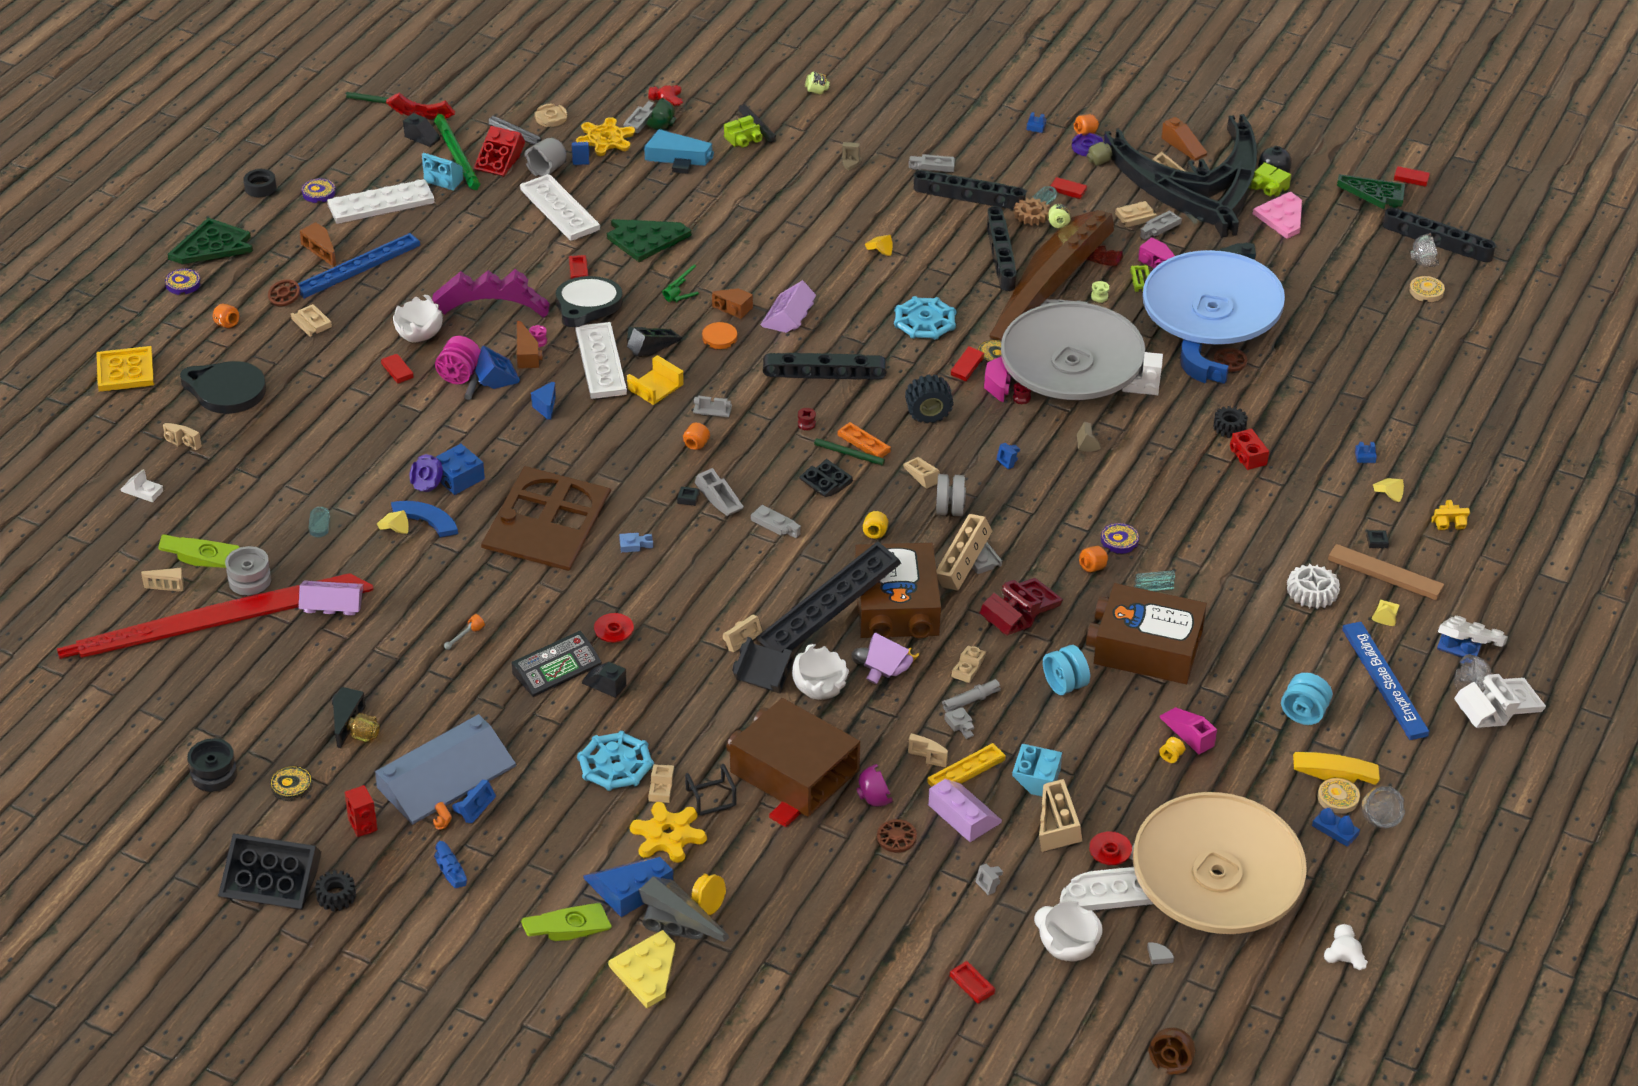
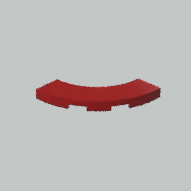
[386,92,455,119]

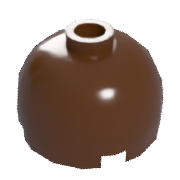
[1148,1028,1196,1074]

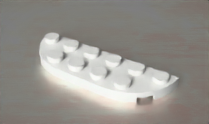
[1060,867,1153,911]

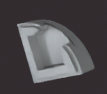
[1147,942,1174,964]

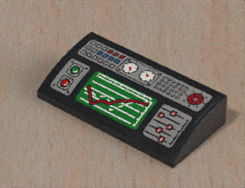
[511,631,602,697]

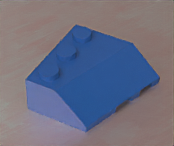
[583,857,673,917]

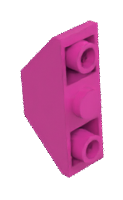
[984,357,1011,402]

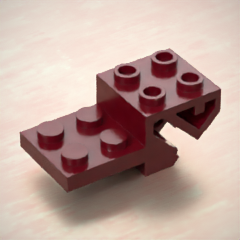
[979,578,1063,636]

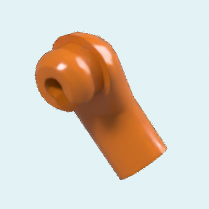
[433,802,452,830]

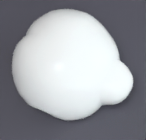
[1034,901,1102,961]

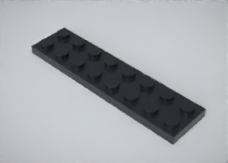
[756,541,901,653]

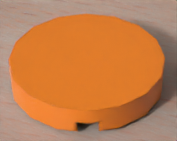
[702,322,737,349]

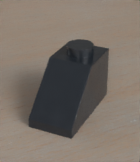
[403,113,441,147]
[582,662,627,698]

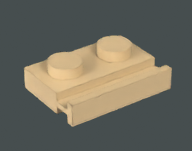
[1115,201,1157,227]
[291,304,332,337]

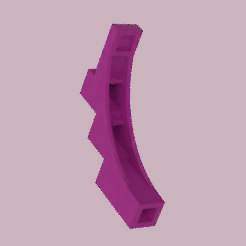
[432,269,550,318]

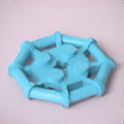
[894,296,957,340]
[577,731,654,791]

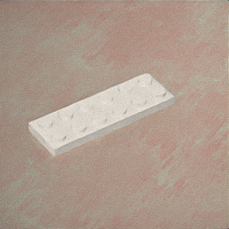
[520,174,600,241]
[327,179,435,224]
[575,322,627,399]

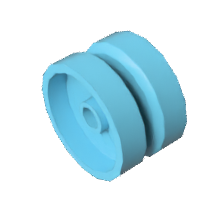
[1043,645,1090,695]
[1281,673,1333,725]

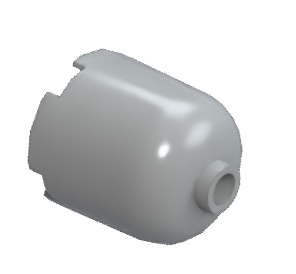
[524,138,566,176]

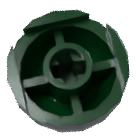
[646,97,677,131]

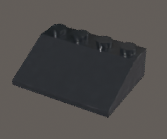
[218,833,322,910]

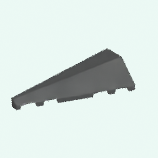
[639,876,729,942]

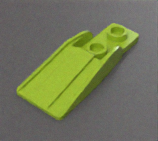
[158,534,240,568]
[521,903,611,941]

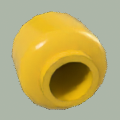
[862,511,889,539]

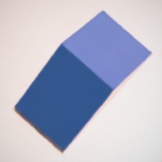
[572,142,590,165]
[531,382,556,419]

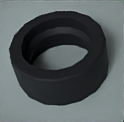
[243,169,276,198]

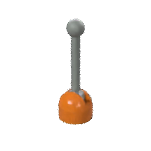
[444,614,485,650]

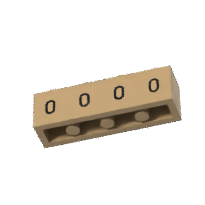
[936,514,992,591]

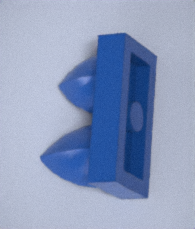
[1437,634,1482,662]
[452,780,496,823]
[1312,808,1360,847]

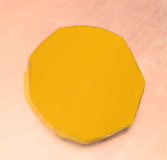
[691,874,726,915]

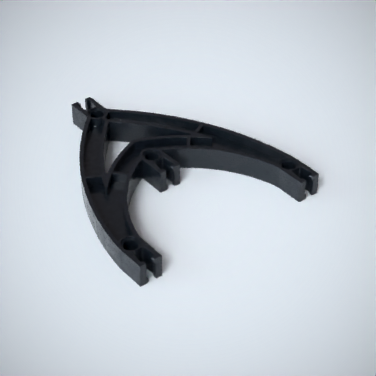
[1104,114,1257,238]

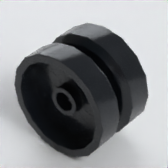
[187,738,237,792]

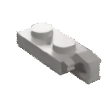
[623,101,654,133]
[909,154,955,172]
[1140,211,1182,240]
[751,505,801,538]

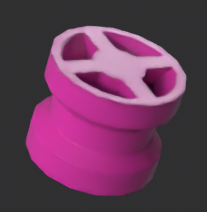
[529,325,547,347]

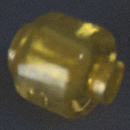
[348,713,380,742]

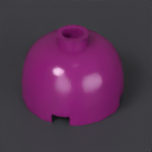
[856,764,894,807]

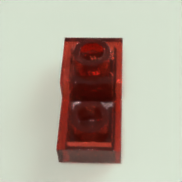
[1087,246,1124,266]

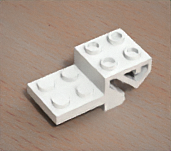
[1454,674,1546,728]

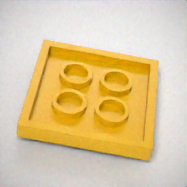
[97,346,154,392]

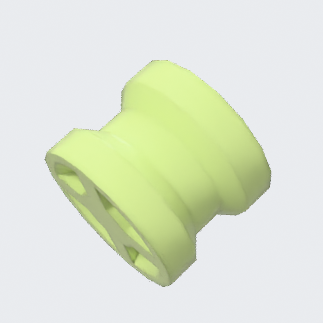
[1091,281,1109,303]

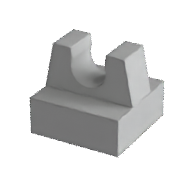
[975,864,1003,895]

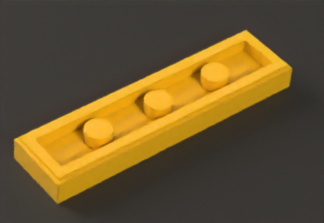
[927,743,1006,787]

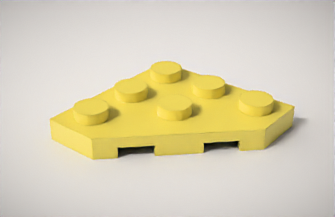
[608,930,676,1008]

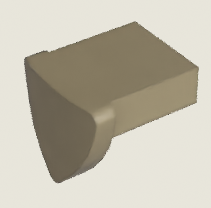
[842,142,862,171]
[1077,422,1101,452]

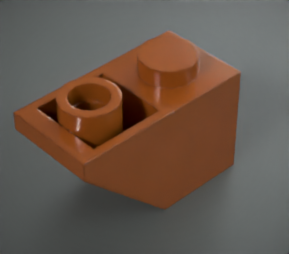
[712,288,753,319]

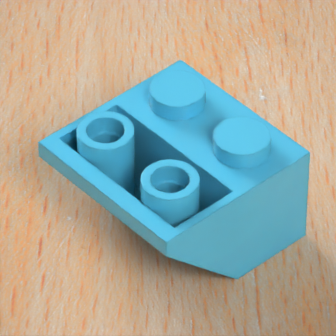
[422,153,463,190]
[1012,744,1062,796]

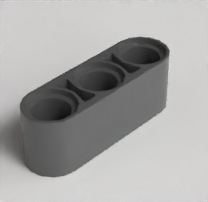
[642,905,704,940]

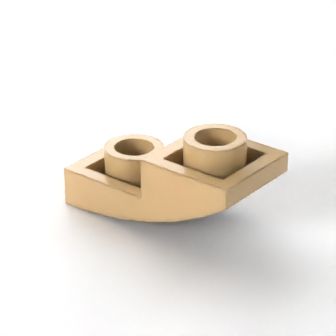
[163,423,202,450]
[951,646,986,683]

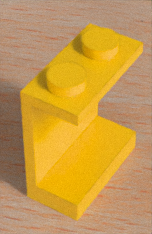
[627,355,684,405]

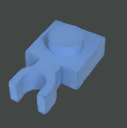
[619,533,653,553]

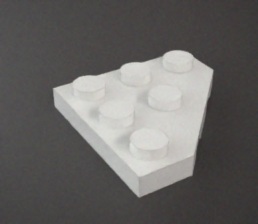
[1438,615,1508,647]

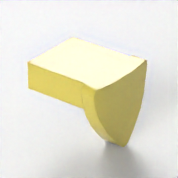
[1373,478,1404,502]
[377,510,409,534]
[1372,600,1399,626]

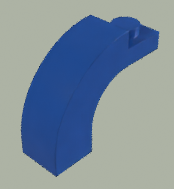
[1180,339,1229,384]

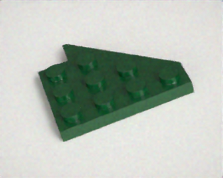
[607,219,692,262]

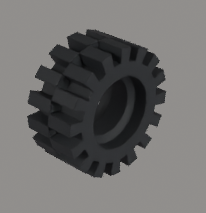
[1213,406,1248,438]
[315,870,356,911]

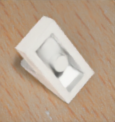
[121,469,163,502]

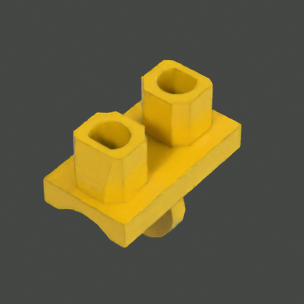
[1431,500,1470,530]

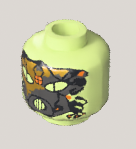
[805,72,830,94]
[1048,204,1071,228]

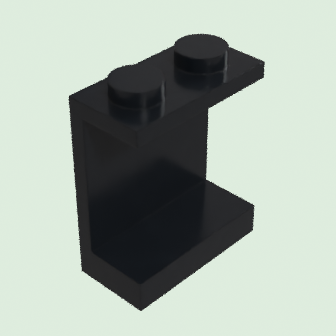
[732,637,795,694]

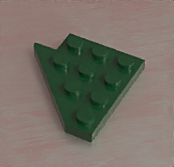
[1337,174,1405,209]
[167,218,253,264]

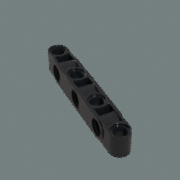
[913,170,1026,209]
[987,206,1016,291]
[1383,208,1496,262]
[763,353,887,380]

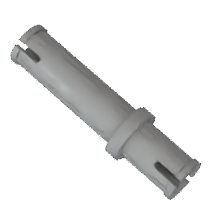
[942,679,1001,713]

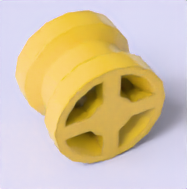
[1159,737,1185,763]

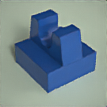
[1026,112,1046,133]
[1355,442,1377,463]
[996,443,1020,469]

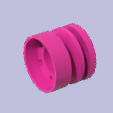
[435,336,481,384]

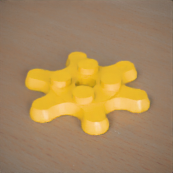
[576,117,635,156]
[629,802,707,863]

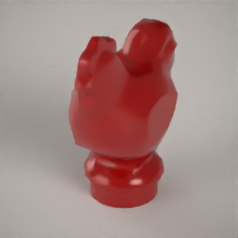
[648,85,683,106]

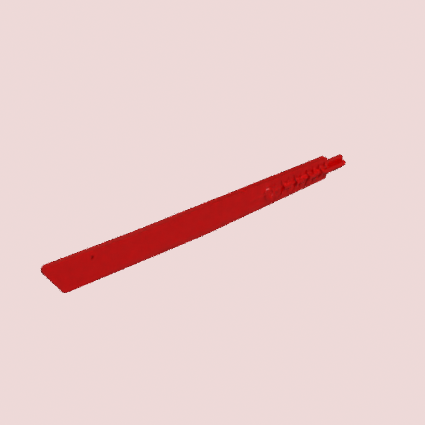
[57,573,374,659]

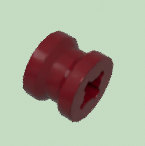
[1013,382,1031,405]
[798,408,816,431]

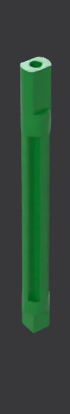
[434,114,481,191]

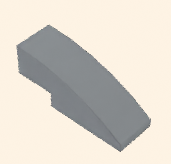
[695,468,744,516]

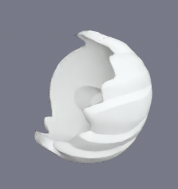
[393,295,443,342]
[792,644,849,700]

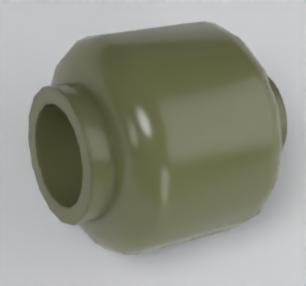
[1087,142,1113,166]

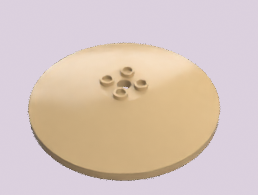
[1133,792,1307,934]

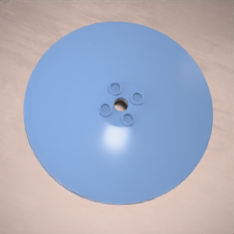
[1143,250,1285,344]

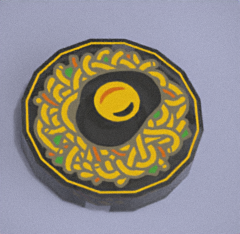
[978,340,1002,365]
[270,766,313,801]

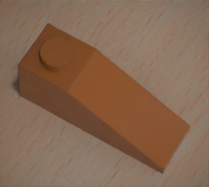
[1161,117,1207,161]
[300,222,336,267]
[517,321,543,369]

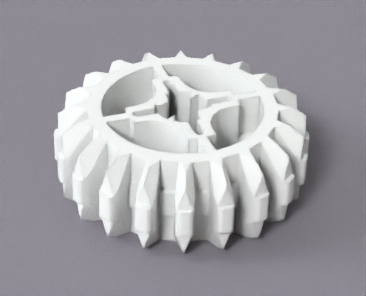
[1287,563,1340,609]

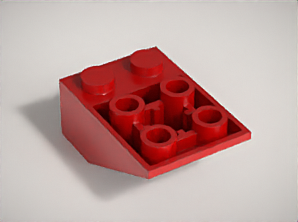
[473,126,525,177]

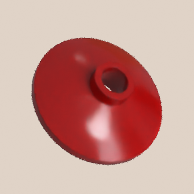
[594,613,634,642]
[1089,831,1132,865]

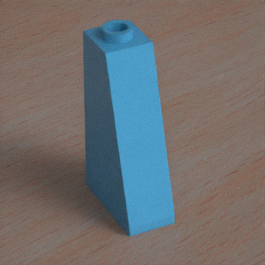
[644,129,714,166]

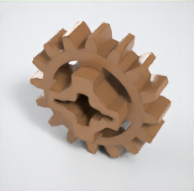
[1014,197,1050,226]

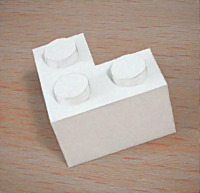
[1122,352,1163,395]

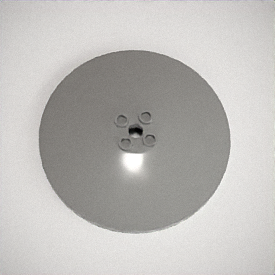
[1001,302,1145,400]

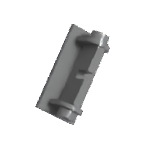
[693,395,732,417]

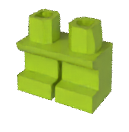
[724,115,762,148]
[1251,163,1291,196]

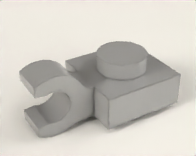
[945,707,974,739]

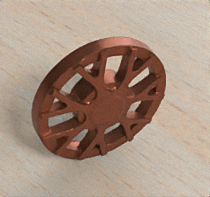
[268,279,301,306]
[1214,348,1247,372]
[877,819,917,853]

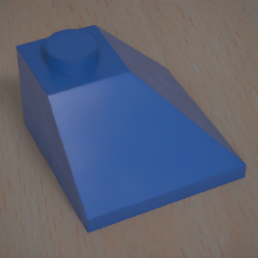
[475,345,520,389]

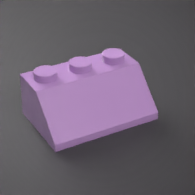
[760,280,816,333]
[299,581,363,615]
[929,779,1002,842]

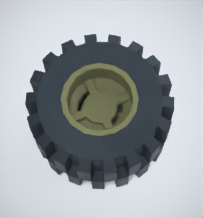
[905,374,954,423]

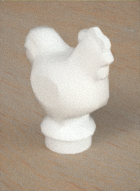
[1324,924,1368,970]

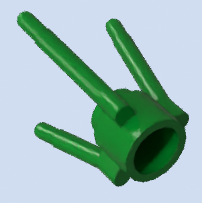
[662,265,699,302]

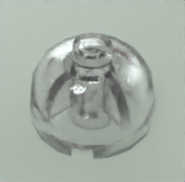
[1410,233,1439,268]
[1454,654,1491,692]
[1361,786,1405,829]

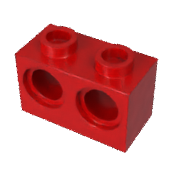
[1230,429,1269,470]
[345,785,378,837]

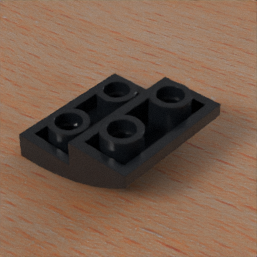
[799,459,853,497]

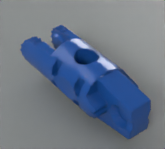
[434,841,467,888]

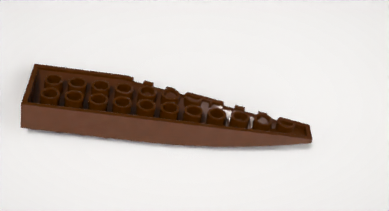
[990,210,1114,341]

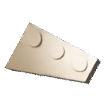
[1039,779,1082,852]

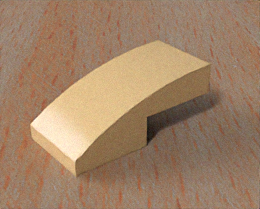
[908,733,948,767]
[649,764,674,803]

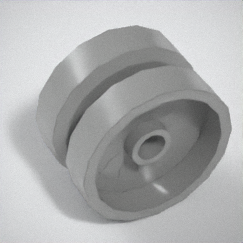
[936,474,966,516]
[225,546,271,595]

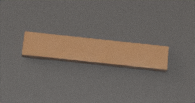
[1328,544,1444,600]

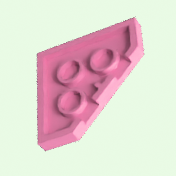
[1253,192,1302,239]

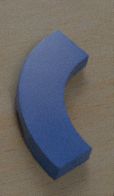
[391,501,458,537]

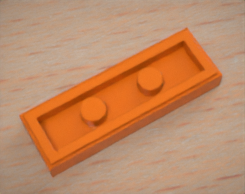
[838,422,891,458]

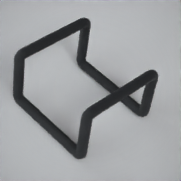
[685,764,737,816]

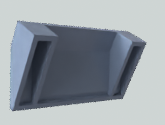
[375,714,516,825]

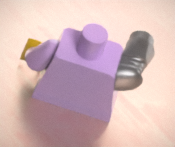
[851,633,919,684]

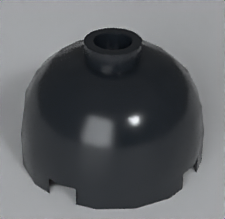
[1258,146,1292,173]

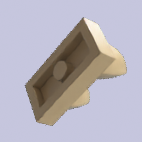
[723,615,762,652]

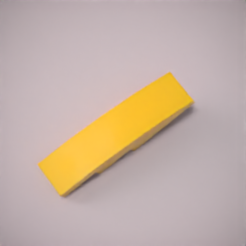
[1293,752,1380,785]

